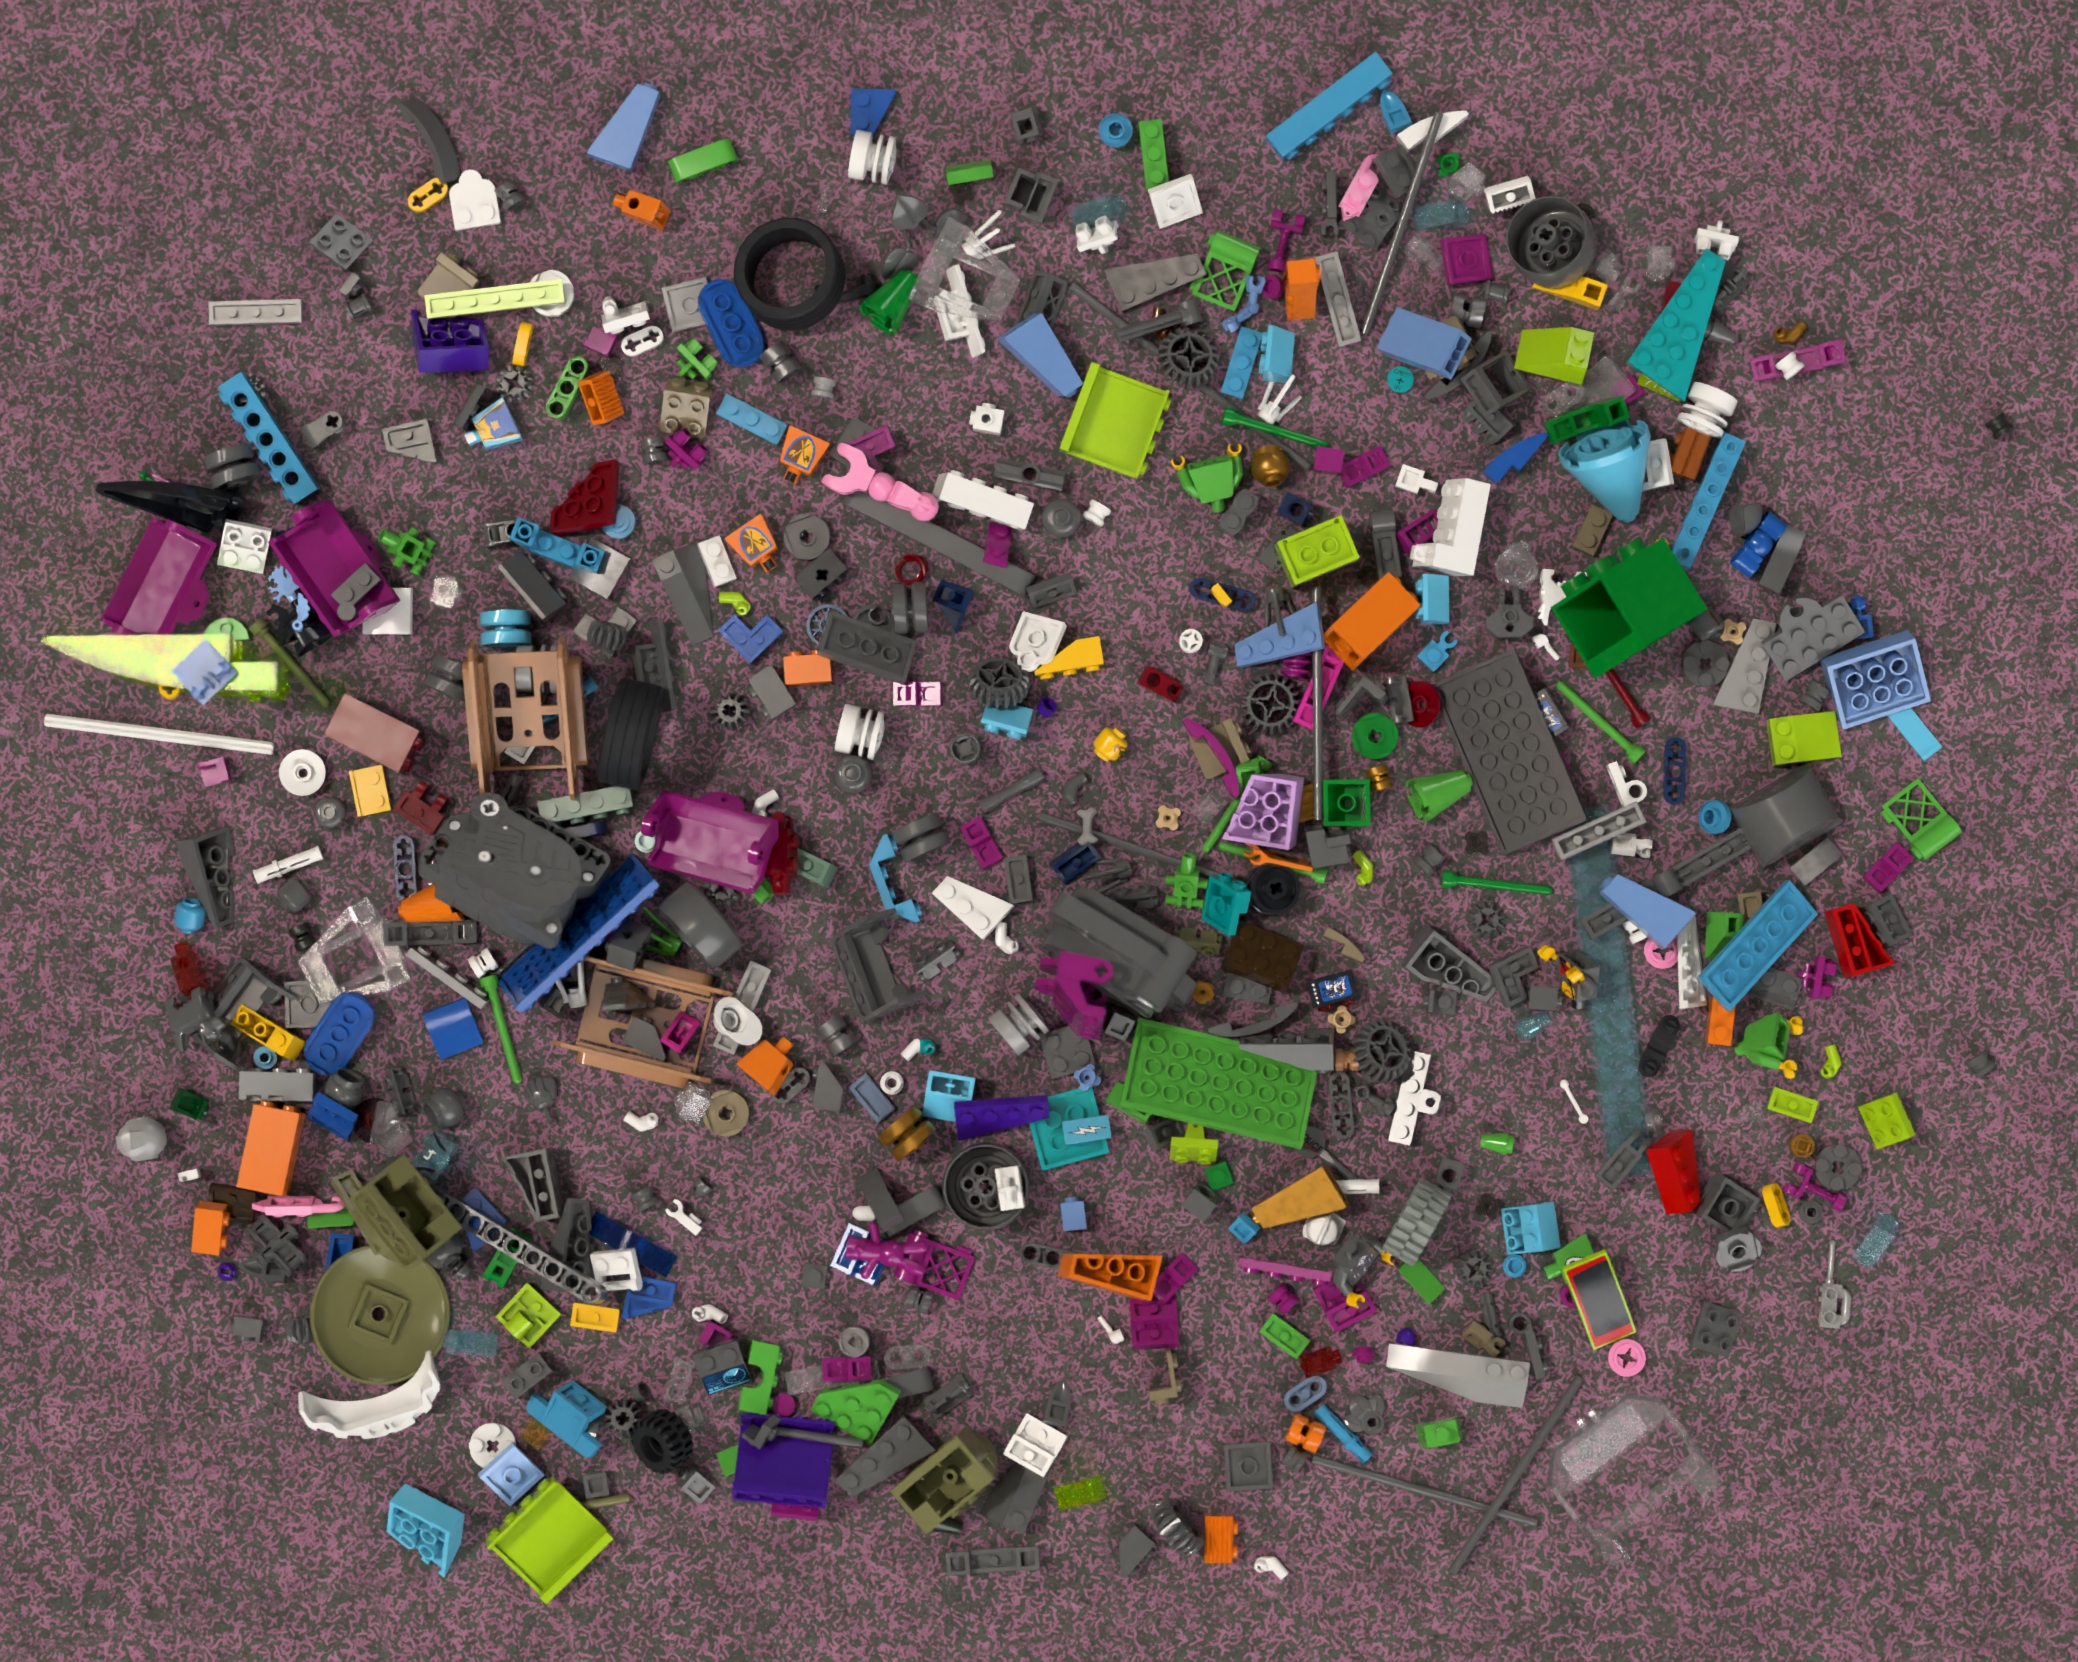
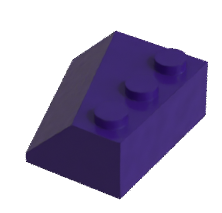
[411,309,489,373]

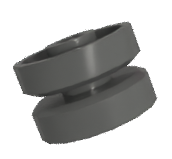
[202,443,261,490]
[891,581,928,634]
[422,654,465,702]
[891,812,951,863]

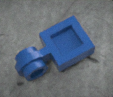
[1850,595,1874,640]

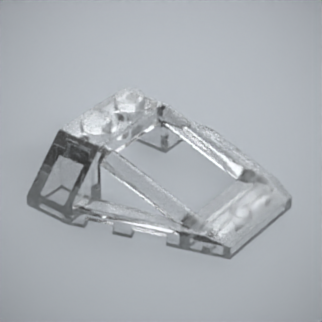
[907,217,1021,322]
[298,897,411,1003]

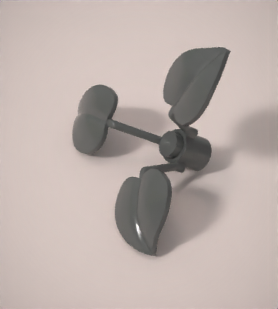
[881,194,970,279]

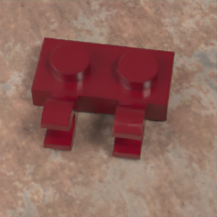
[393,781,449,835]

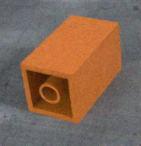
[1324,572,1421,671]
[237,1100,306,1196]

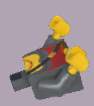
[1537,945,1600,1009]

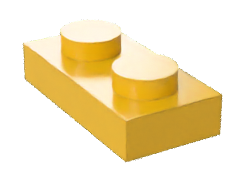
[570,1302,620,1333]

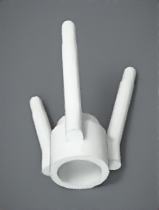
[961,210,1015,261]
[1257,374,1302,425]
[555,961,588,1008]

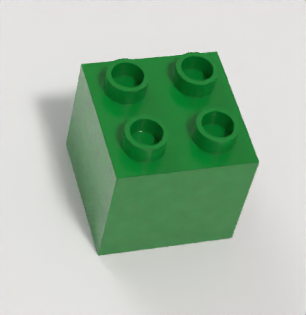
[1551,537,1708,679]

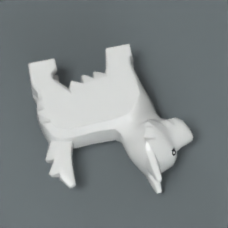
[1538,569,1587,626]

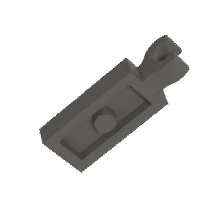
[1321,171,1339,236]

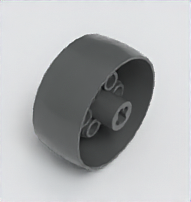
[1506,196,1597,288]
[658,881,742,970]
[942,1142,1030,1231]

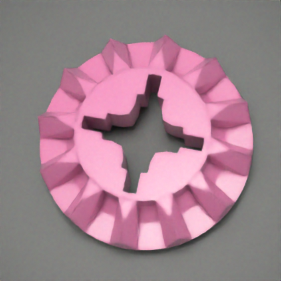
[1644,937,1678,969]
[1608,1339,1646,1377]

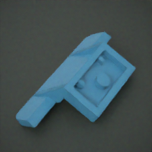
[526,1380,606,1458]

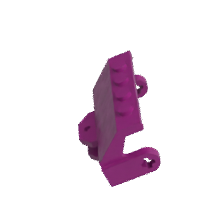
[268,498,401,637]
[100,517,217,656]
[641,790,779,894]
[1035,951,1113,1040]

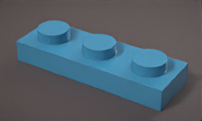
[1220,326,1263,400]
[716,393,788,446]

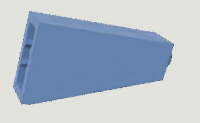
[587,83,661,172]
[997,313,1083,398]
[1599,874,1696,950]

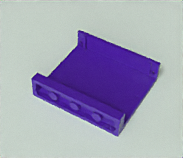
[732,1412,834,1508]

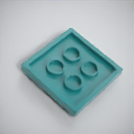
[1029,1086,1110,1171]

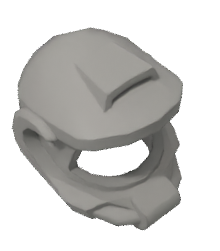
[115,1116,167,1161]

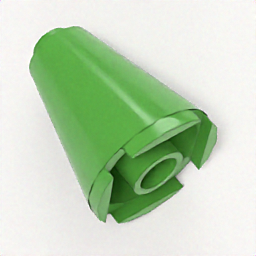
[1405,770,1473,823]

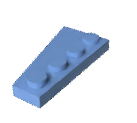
[1234,602,1326,668]

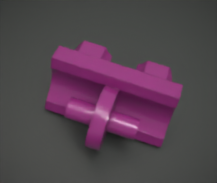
[665,428,709,470]
[1796,956,1837,999]

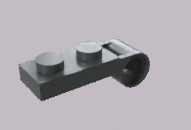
[1369,509,1402,581]
[1508,1312,1548,1380]

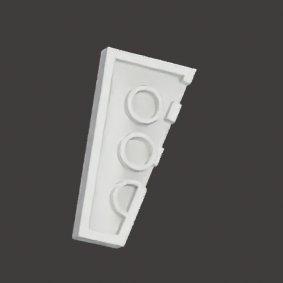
[1677,915,1707,1009]

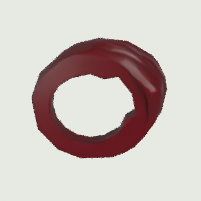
[895,554,928,585]

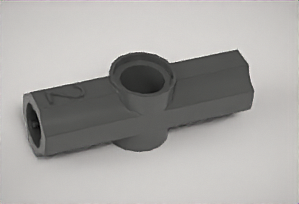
[994,458,1066,492]

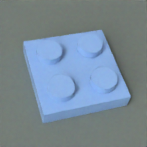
[478,1442,544,1506]

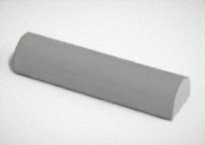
[1551,801,1646,861]

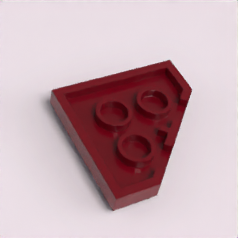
[550,459,620,536]

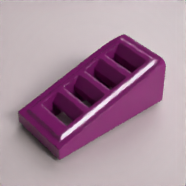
[1396,508,1438,555]

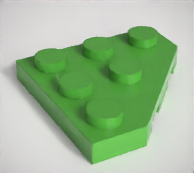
[810,1379,901,1445]

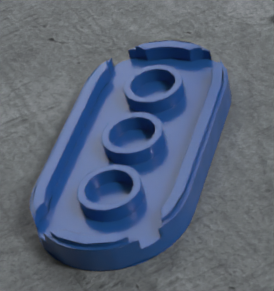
[698,279,765,368]
[304,992,375,1075]

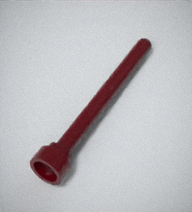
[1605,668,1651,728]

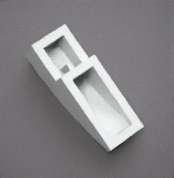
[1396,110,1469,153]

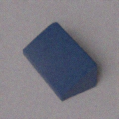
[1049,843,1102,885]

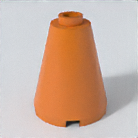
[398,884,465,923]

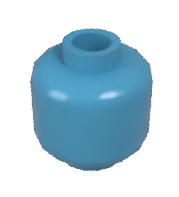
[174,898,206,934]

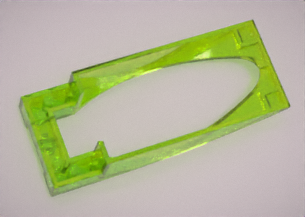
[41,634,291,702]

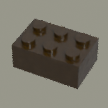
[1220,920,1305,994]

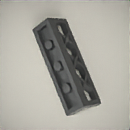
[1004,271,1069,362]

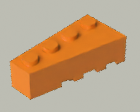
[1283,259,1321,321]
[1057,1253,1162,1301]

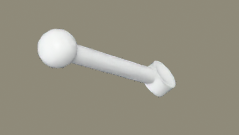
[1560,1080,1588,1124]

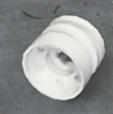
[848,130,897,185]
[1677,382,1738,438]
[835,704,885,760]

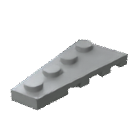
[1712,618,1776,714]

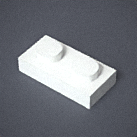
[697,535,736,588]

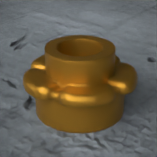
[1192,981,1214,1004]

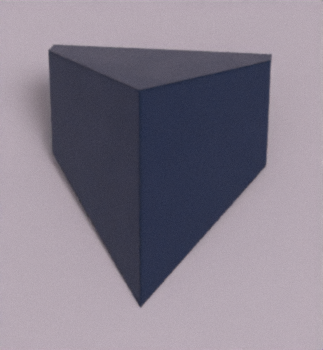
[932,580,974,634]

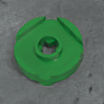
[1351,713,1398,760]

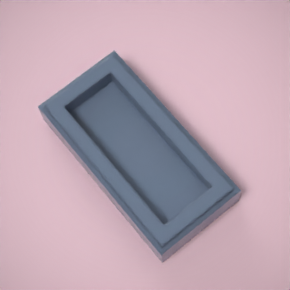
[848,1073,895,1124]

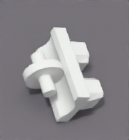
[1075,215,1119,254]
[1694,220,1739,261]
[995,1165,1025,1211]

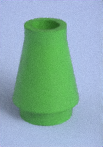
[1480,1133,1515,1156]

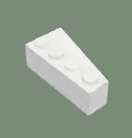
[932,470,1034,530]

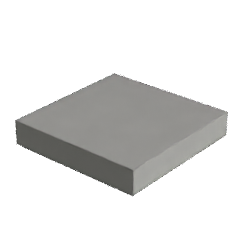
[662,277,708,333]

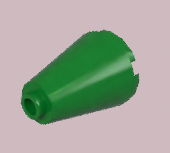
[859,270,919,335]

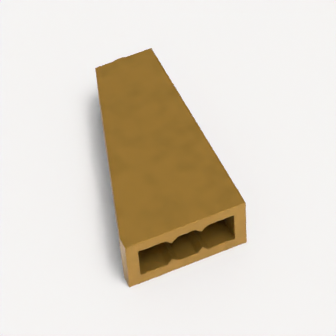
[1251,1164,1350,1229]

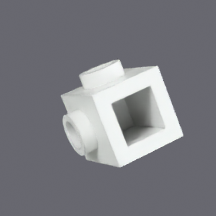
[969,403,1004,436]

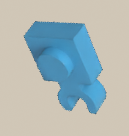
[1417,631,1458,672]

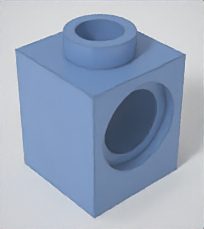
[1060,1197,1087,1231]

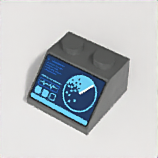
[692,1337,752,1396]

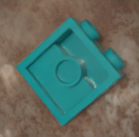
[1201,872,1251,936]

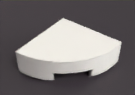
[178,1169,202,1182]

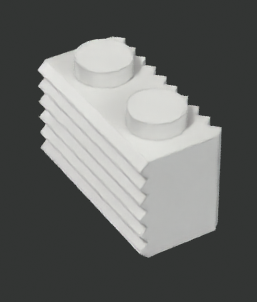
[1483,176,1535,214]

